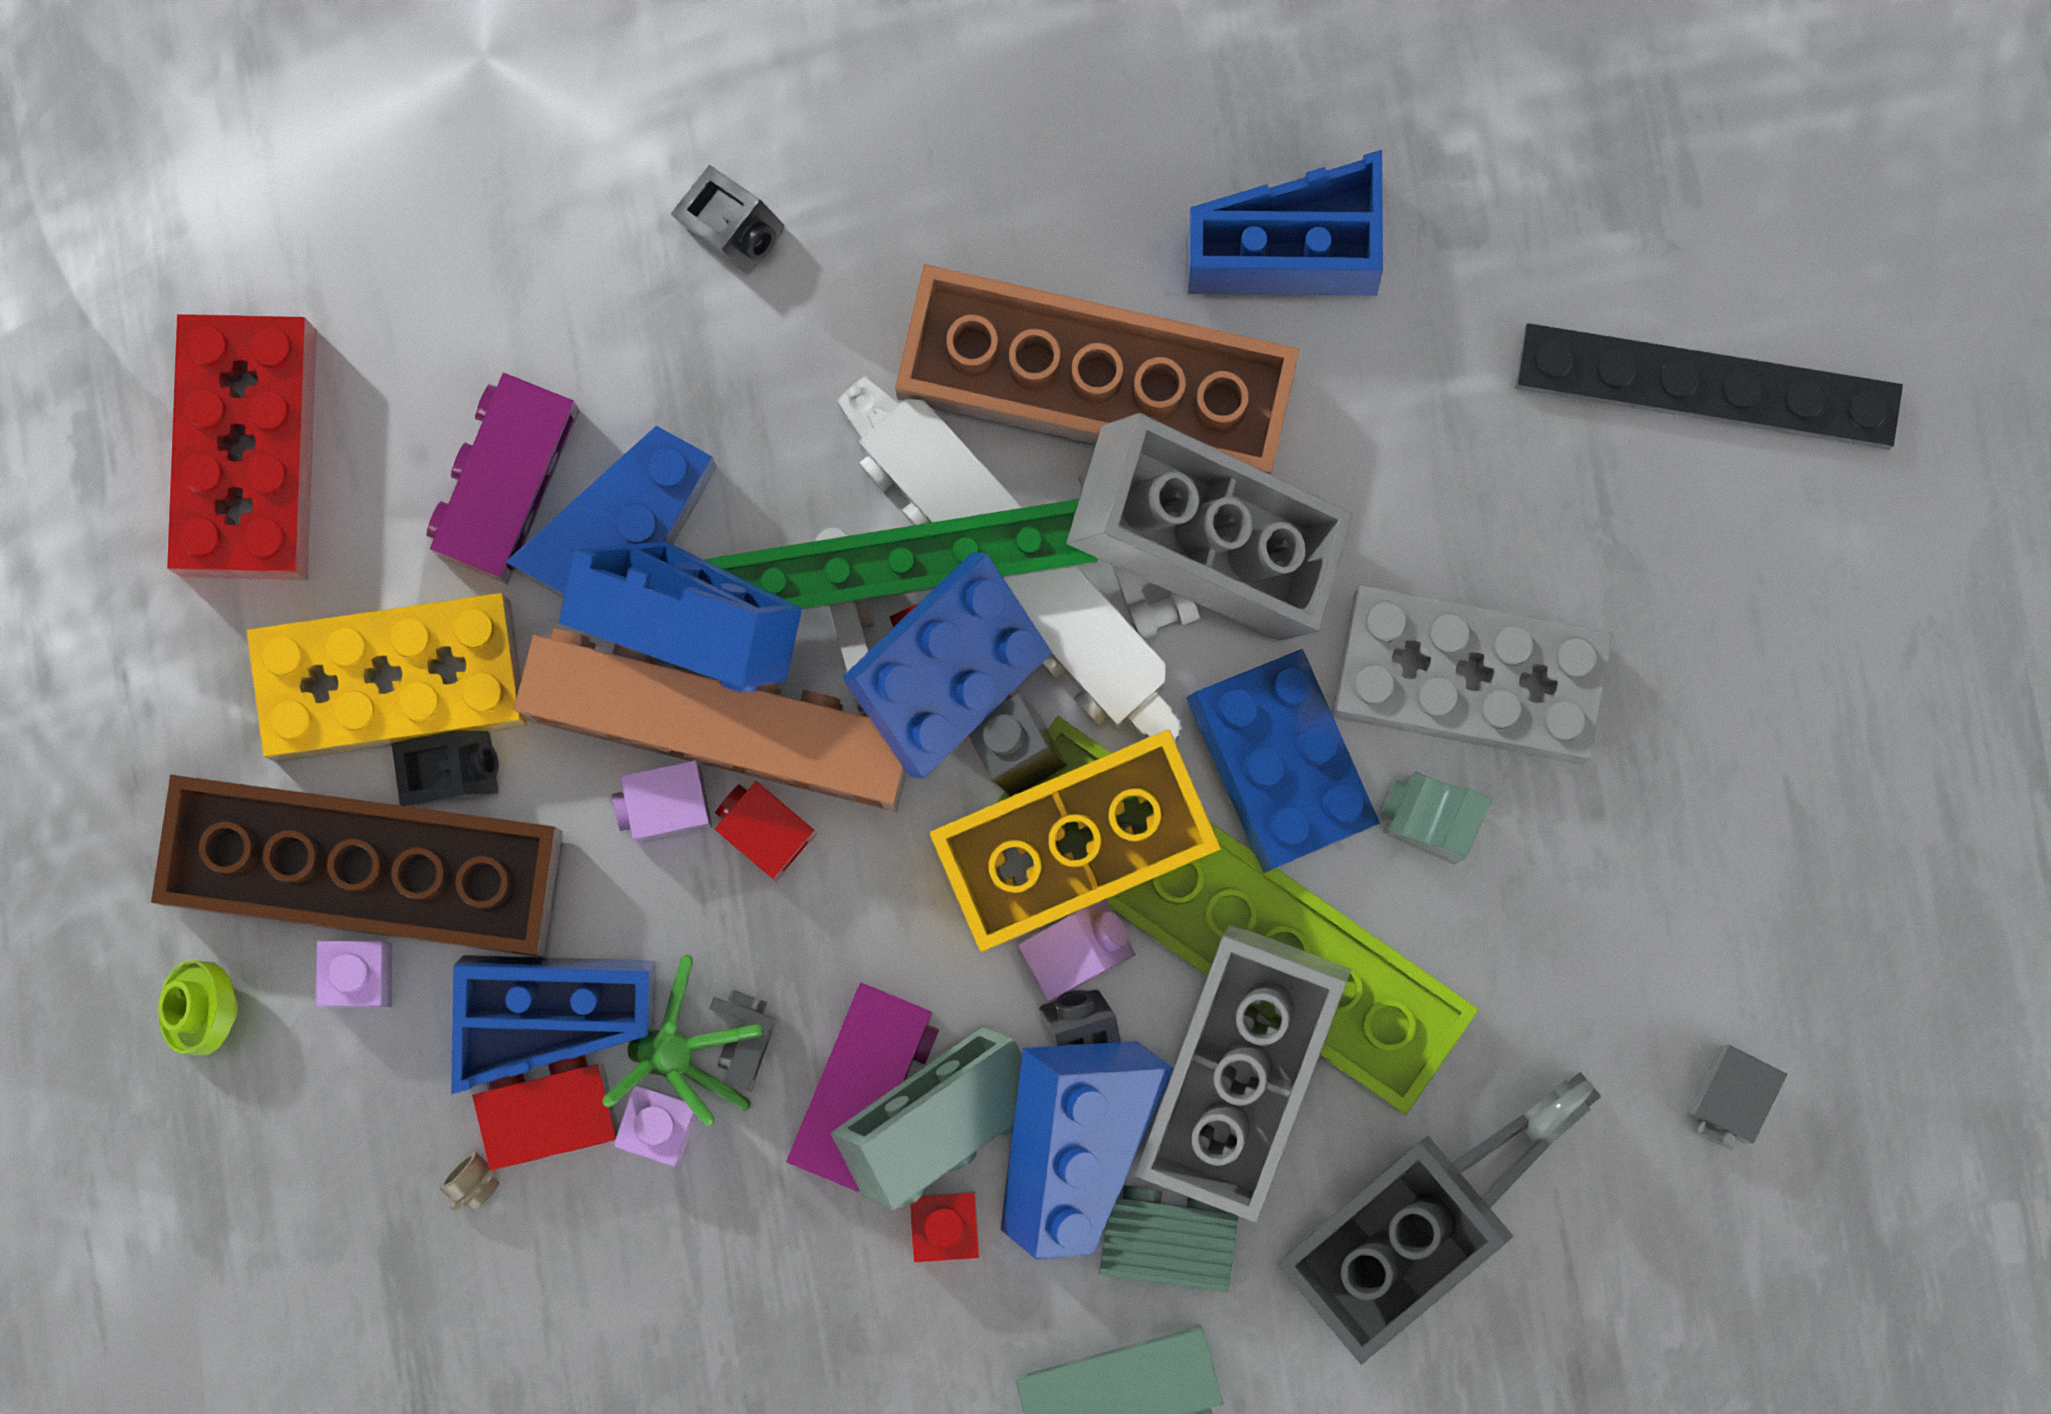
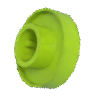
[158,960,238,1055]

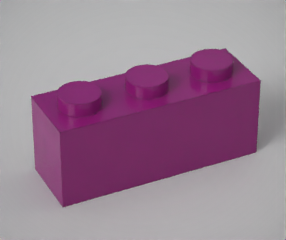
[426,372,580,584]
[786,982,940,1192]

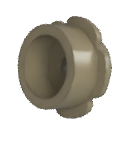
[440,1151,499,1211]

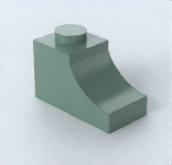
[1380,771,1493,865]

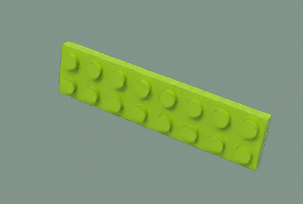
[996,715,1479,1115]

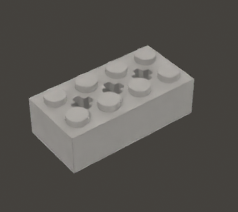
[1066,413,1353,641]
[1332,585,1613,764]
[1135,923,1352,1223]

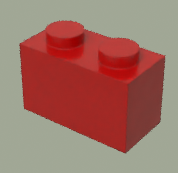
[472,1055,619,1171]

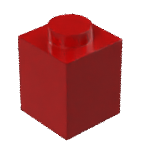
[714,781,817,882]
[910,1191,980,1262]

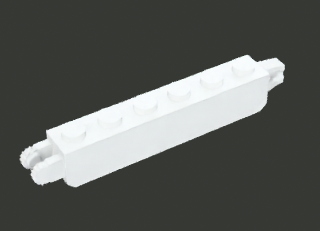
[837,376,1182,742]

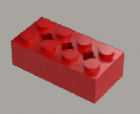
[167,314,317,580]

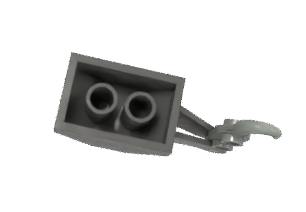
[1277,1072,1601,1365]

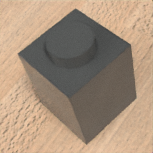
[968,693,1067,797]
[1687,1045,1788,1149]

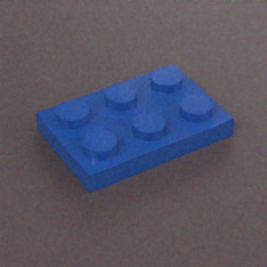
[842,552,1053,779]
[1186,648,1380,874]

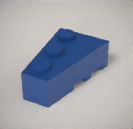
[1188,150,1383,296]
[506,426,717,598]
[559,541,802,693]
[451,955,655,1095]
[1000,1041,1174,1259]

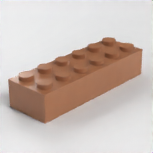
[895,264,1299,475]
[514,628,907,812]

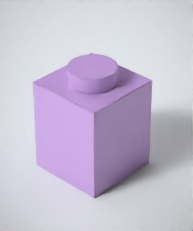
[612,760,713,843]
[1018,899,1136,1001]
[316,941,392,1007]
[613,1085,697,1167]

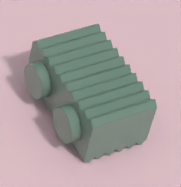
[1099,1185,1238,1292]

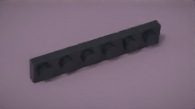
[1515,323,1903,450]

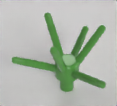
[602,955,763,1126]

